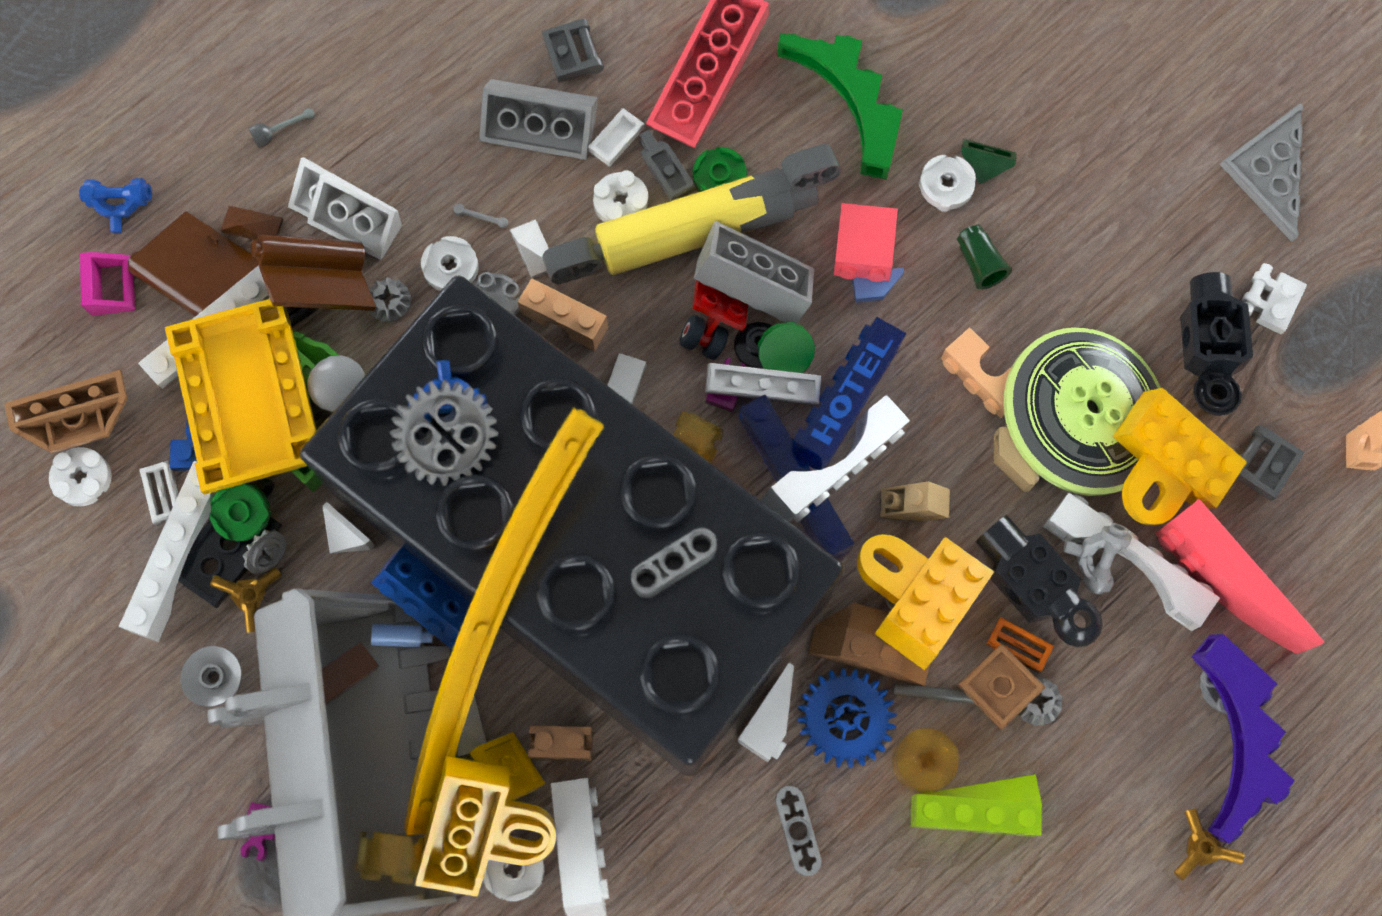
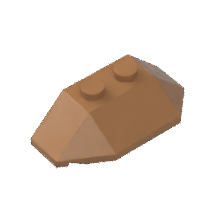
[4,370,128,453]
[808,602,930,686]

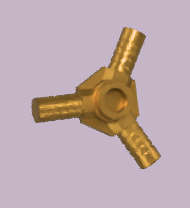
[210,567,282,633]
[1173,808,1244,881]

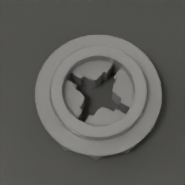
[369,277,411,322]
[242,530,286,574]
[1018,677,1063,726]

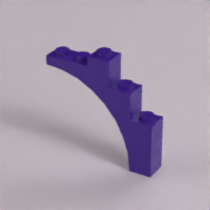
[1191,634,1295,844]

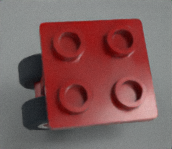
[679,280,748,360]

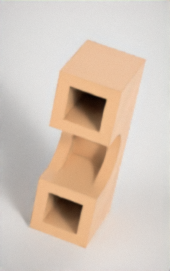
[518,278,608,351]
[941,327,1011,418]
[1346,410,1382,471]

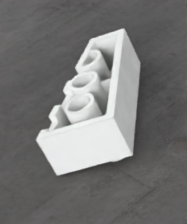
[551,778,609,916]

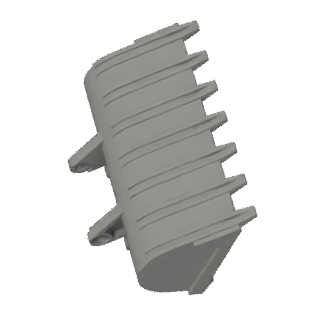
[207,589,481,916]

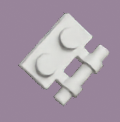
[1242,264,1307,335]

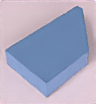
[852,268,904,303]

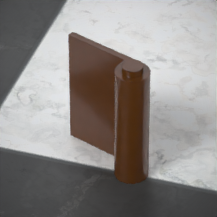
[128,211,258,316]
[251,234,376,311]

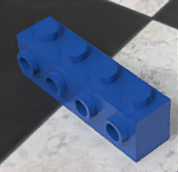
[371,546,471,651]

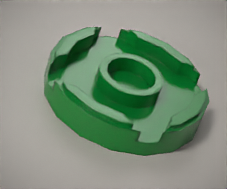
[692,147,747,192]
[758,322,815,373]
[209,483,271,541]

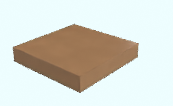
[958,643,1046,730]

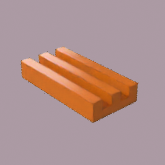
[986,617,1054,673]

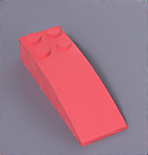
[646,0,769,149]
[1155,499,1325,654]

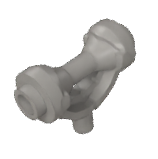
[1063,523,1132,594]

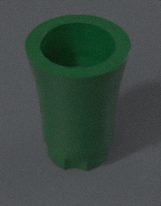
[957,224,1012,290]

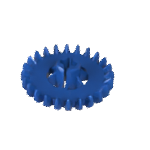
[797,667,897,769]

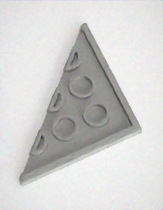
[1220,103,1303,242]

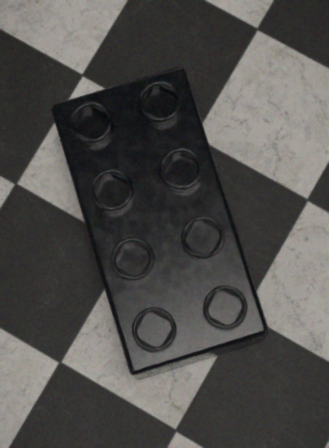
[300,275,843,776]

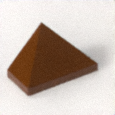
[221,206,283,240]

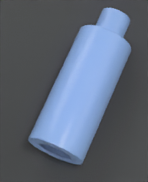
[371,623,433,648]

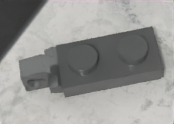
[639,130,695,201]

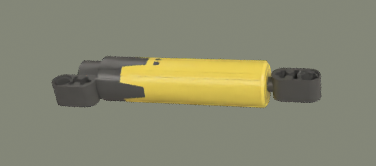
[542,144,842,284]

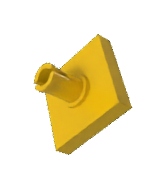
[470,732,545,801]

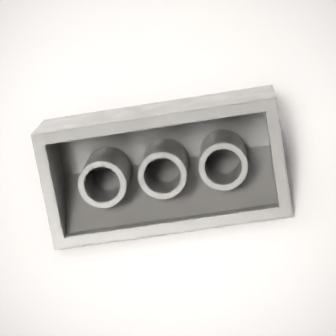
[479,79,598,160]
[694,221,814,323]

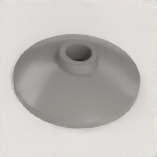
[180,646,242,707]

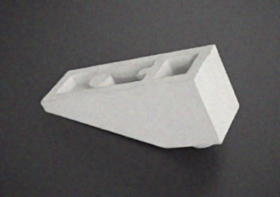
[737,663,794,762]

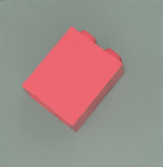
[834,203,898,282]

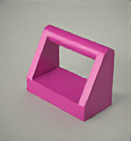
[80,252,135,316]

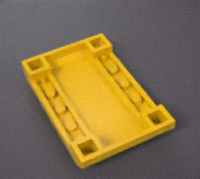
[165,299,317,495]

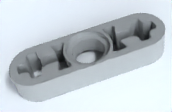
[775,786,821,876]

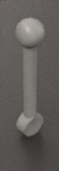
[453,204,508,228]

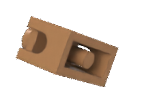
[528,726,593,761]

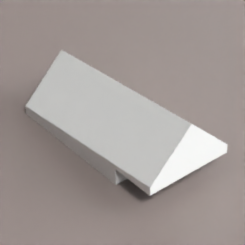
[288,157,402,260]

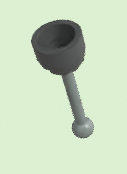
[248,108,315,148]

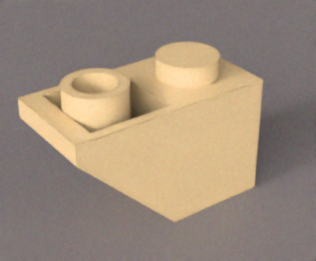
[994,427,1039,492]
[880,481,950,521]

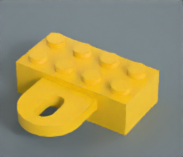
[1113,388,1247,525]
[857,535,994,670]
[415,756,556,897]

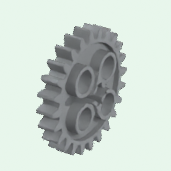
[391,380,498,486]

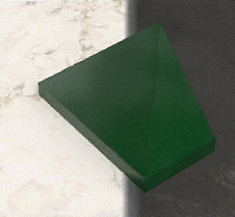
[961,139,1017,185]

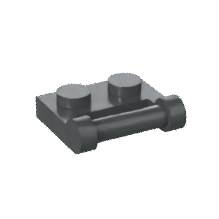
[542,19,604,82]
[1236,425,1305,501]

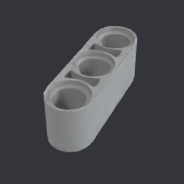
[631,528,716,598]

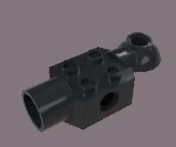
[1180,272,1253,416]
[975,515,1103,647]

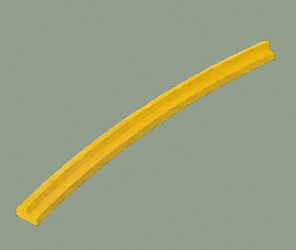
[404,409,604,835]

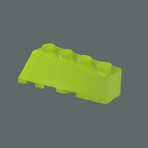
[910,774,1042,837]

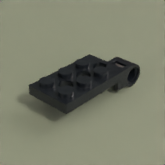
[178,477,282,608]

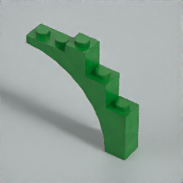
[777,33,903,180]

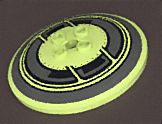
[1004,328,1161,496]

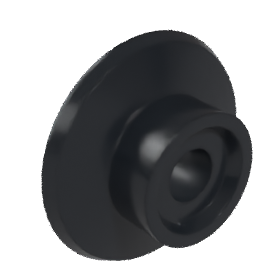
[734,322,772,369]

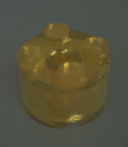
[673,411,724,463]
[892,728,959,793]
[354,831,425,884]

